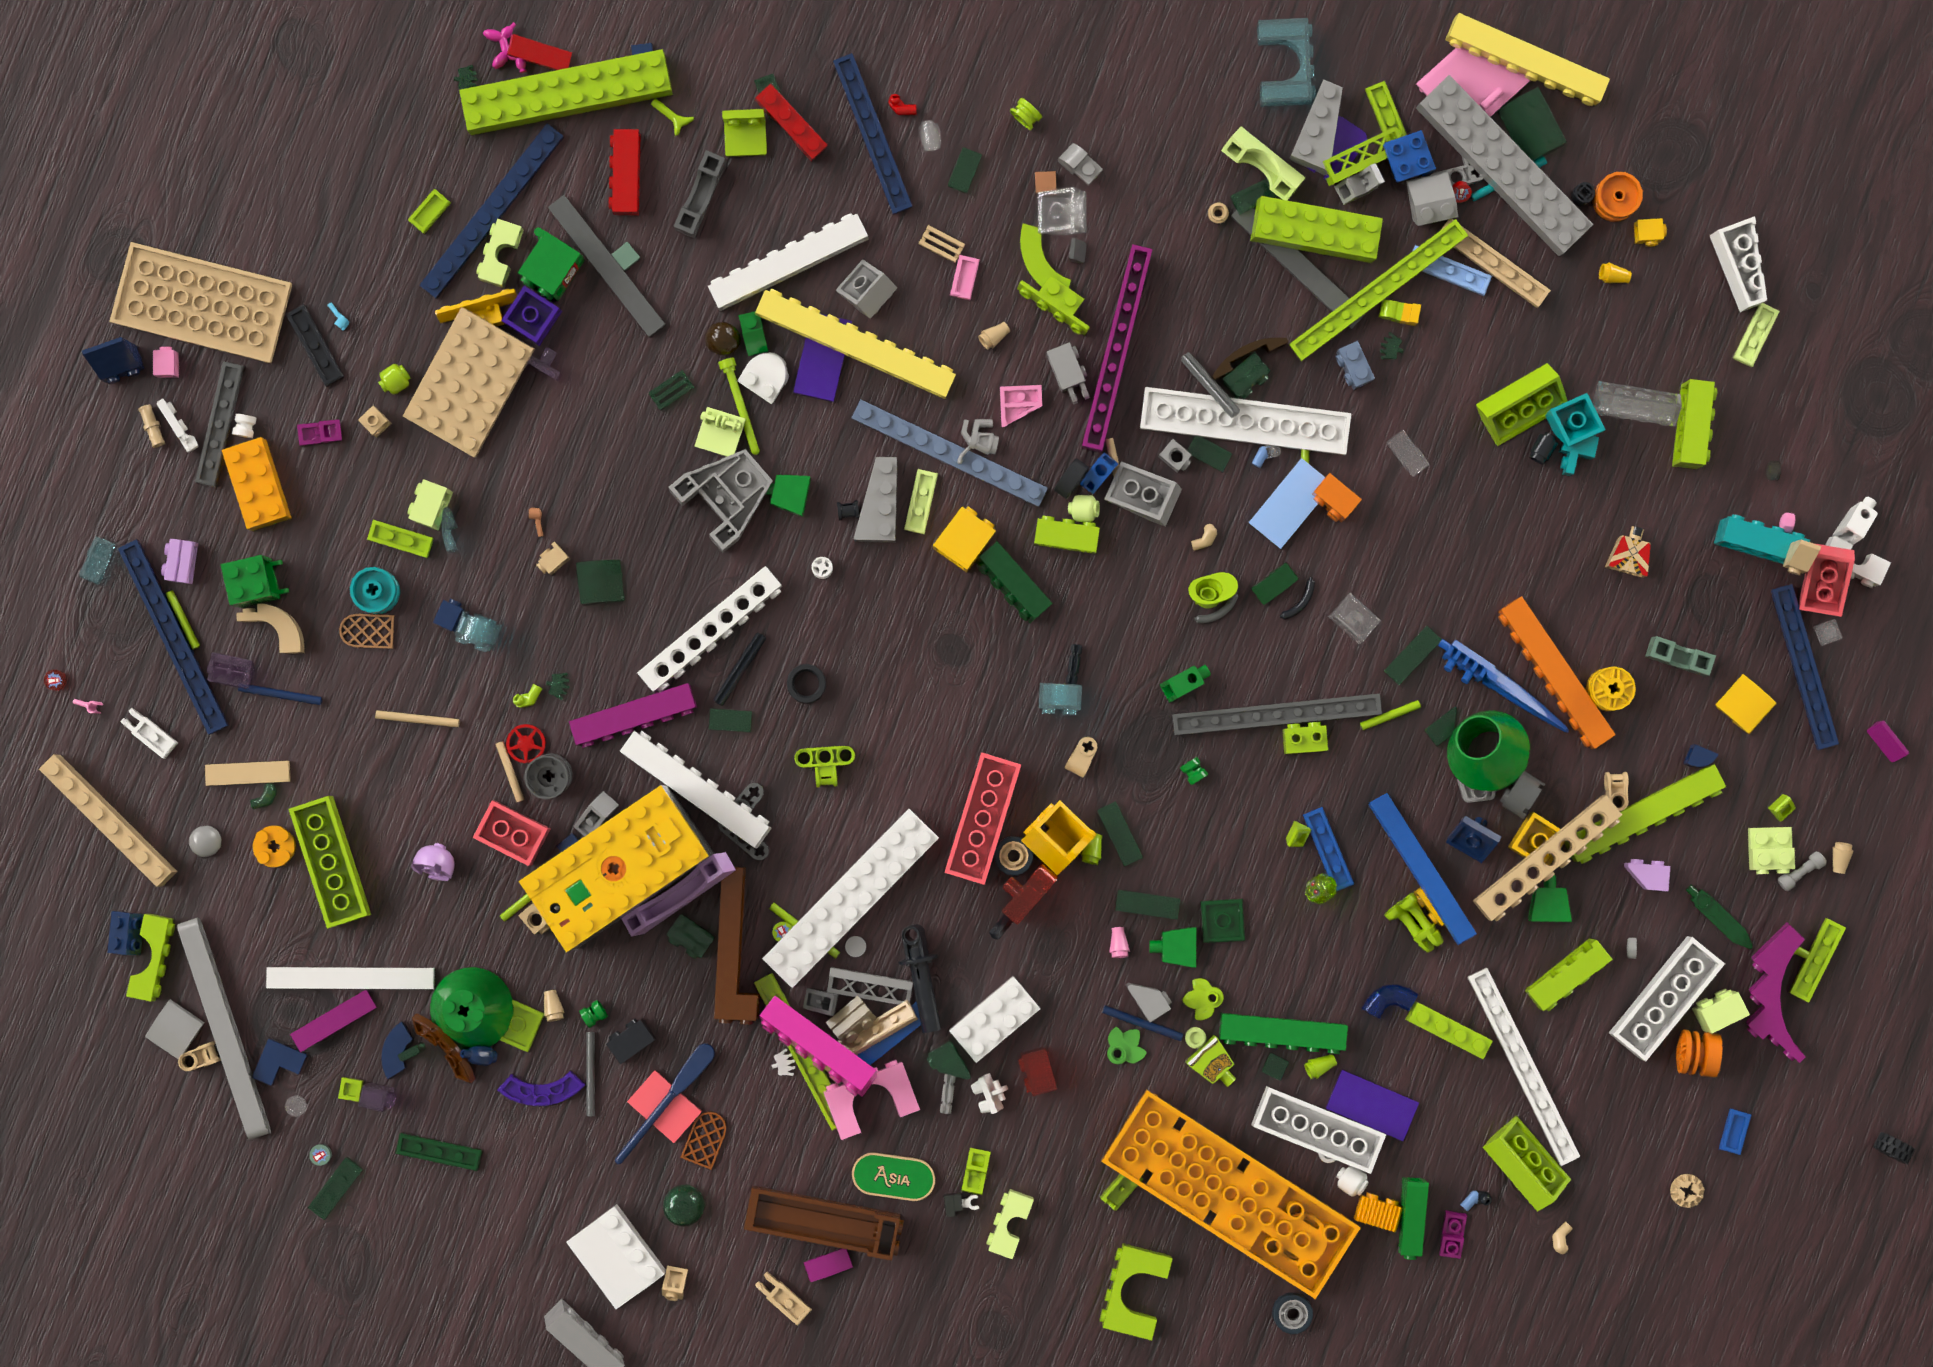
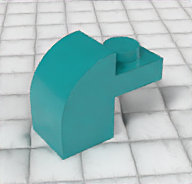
[1559,436,1599,476]

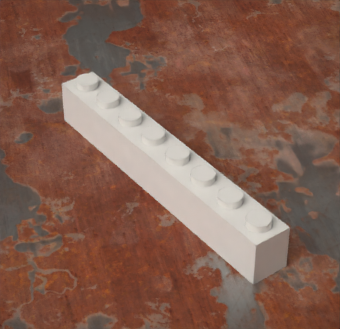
[708,213,868,311]
[620,731,771,848]

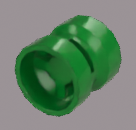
[1180,757,1208,785]
[579,1000,608,1028]

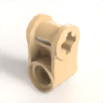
[1065,737,1098,778]
[1604,772,1629,811]
[178,1041,221,1071]

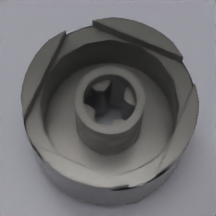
[1500,771,1545,819]

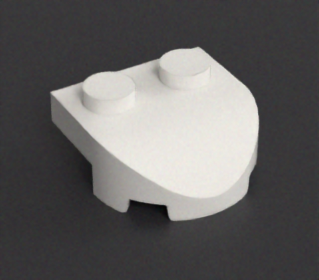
[737,352,789,404]

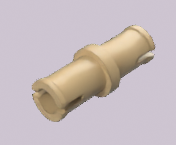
[139,404,165,448]

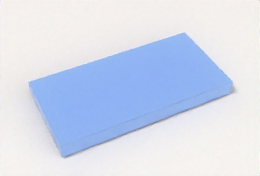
[1249,458,1325,549]

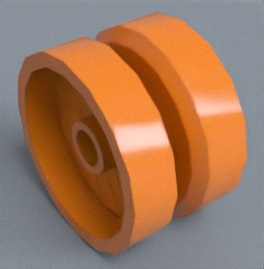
[1592,172,1643,222]

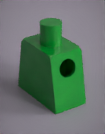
[765,475,811,517]
[1160,665,1211,703]
[1528,875,1572,922]
[1149,927,1196,967]

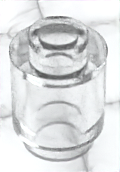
[918,120,942,152]

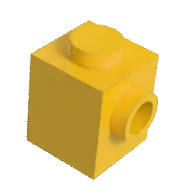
[1634,218,1667,247]

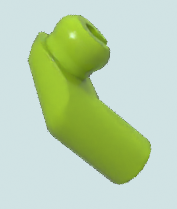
[513,684,542,708]

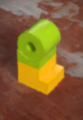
[1379,300,1421,326]

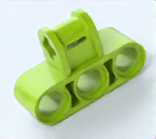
[794,746,856,788]

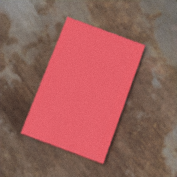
[627,1070,702,1143]

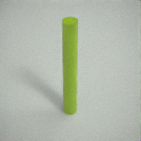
[166,590,200,650]
[1360,700,1421,730]
[500,894,531,922]

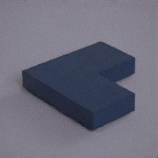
[252,1038,308,1086]

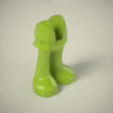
[1384,893,1444,953]

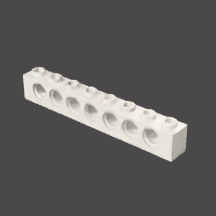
[637,566,783,693]

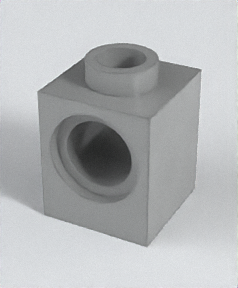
[1158,439,1192,472]

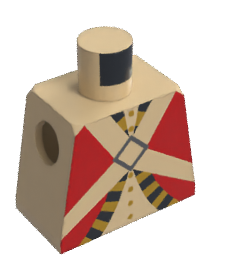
[1605,526,1651,578]

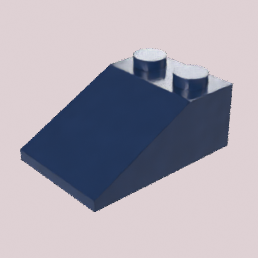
[82,337,145,384]

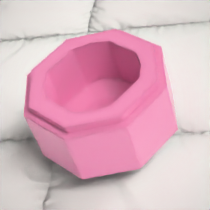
[1779,512,1795,534]

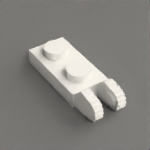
[120,708,178,759]

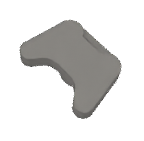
[1457,779,1496,803]

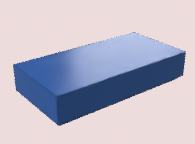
[1719,1109,1751,1155]

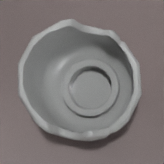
[189,826,222,857]

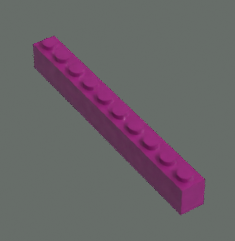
[1081,244,1152,453]

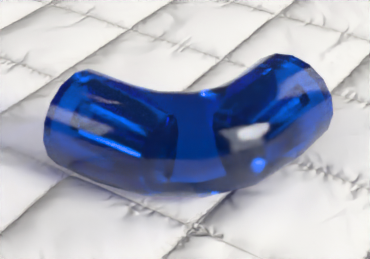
[1361,984,1418,1019]

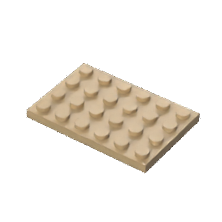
[403,307,535,457]

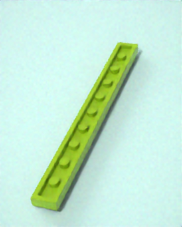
[1289,219,1468,361]

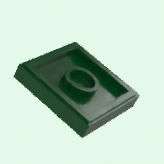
[1200,899,1245,943]

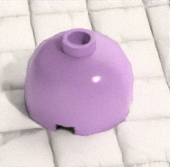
[411,843,455,881]

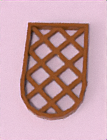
[680,1111,727,1170]

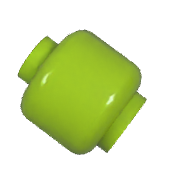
[378,364,411,395]

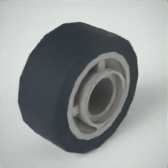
[1272,1292,1313,1334]

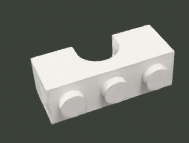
[1826,536,1891,588]

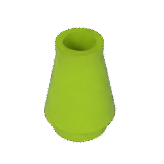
[1081,834,1102,865]
[1304,1054,1337,1079]

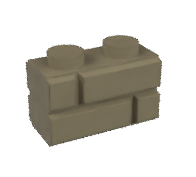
[826,996,877,1045]

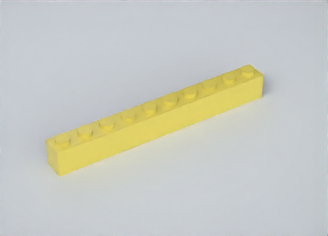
[755,289,956,399]

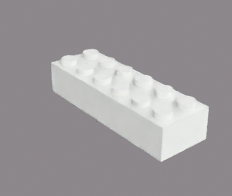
[1609,936,1725,1061]
[1251,1086,1386,1174]

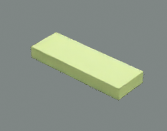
[1733,303,1780,367]
[904,469,938,535]

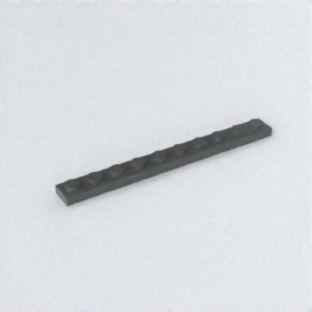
[1172,693,1382,735]

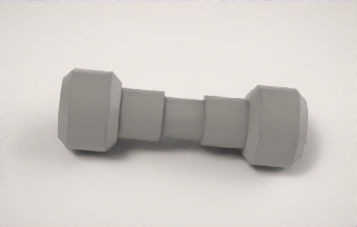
[1778,851,1827,891]

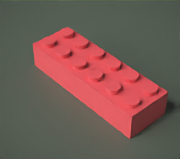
[944,752,1021,885]

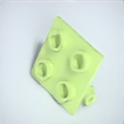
[695,407,746,456]

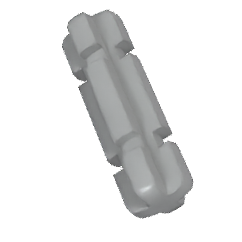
[940,1073,956,1114]

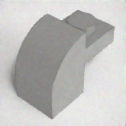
[1058,143,1103,186]
[1334,163,1385,205]

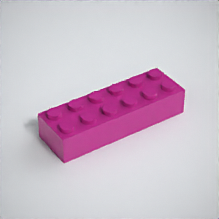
[759,996,877,1097]

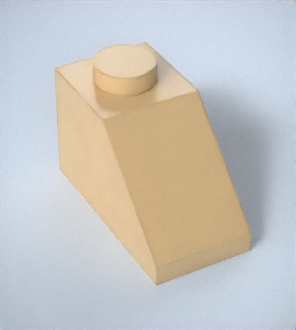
[1783,539,1821,575]

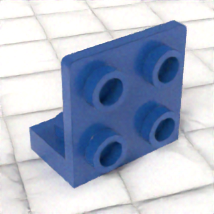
[1383,130,1436,182]

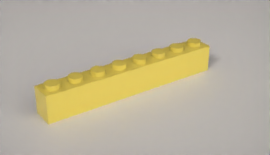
[1445,13,1610,106]

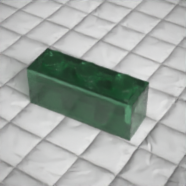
[1114,889,1180,920]

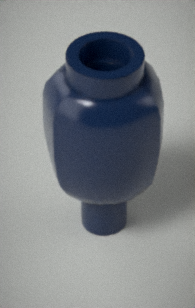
[460,1046,497,1066]

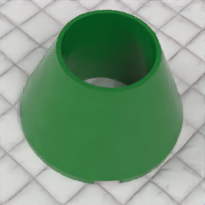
[1447,711,1530,792]

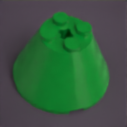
[430,967,514,1050]

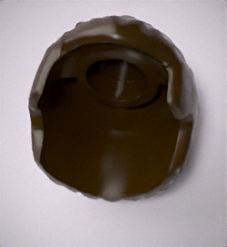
[705,322,741,355]

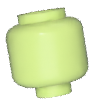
[1068,495,1100,522]

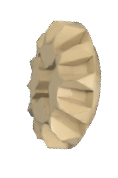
[1670,1174,1705,1208]

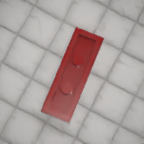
[507,34,572,70]

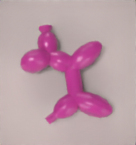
[483,22,527,73]

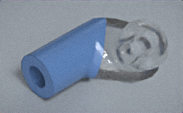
[1251,445,1281,468]

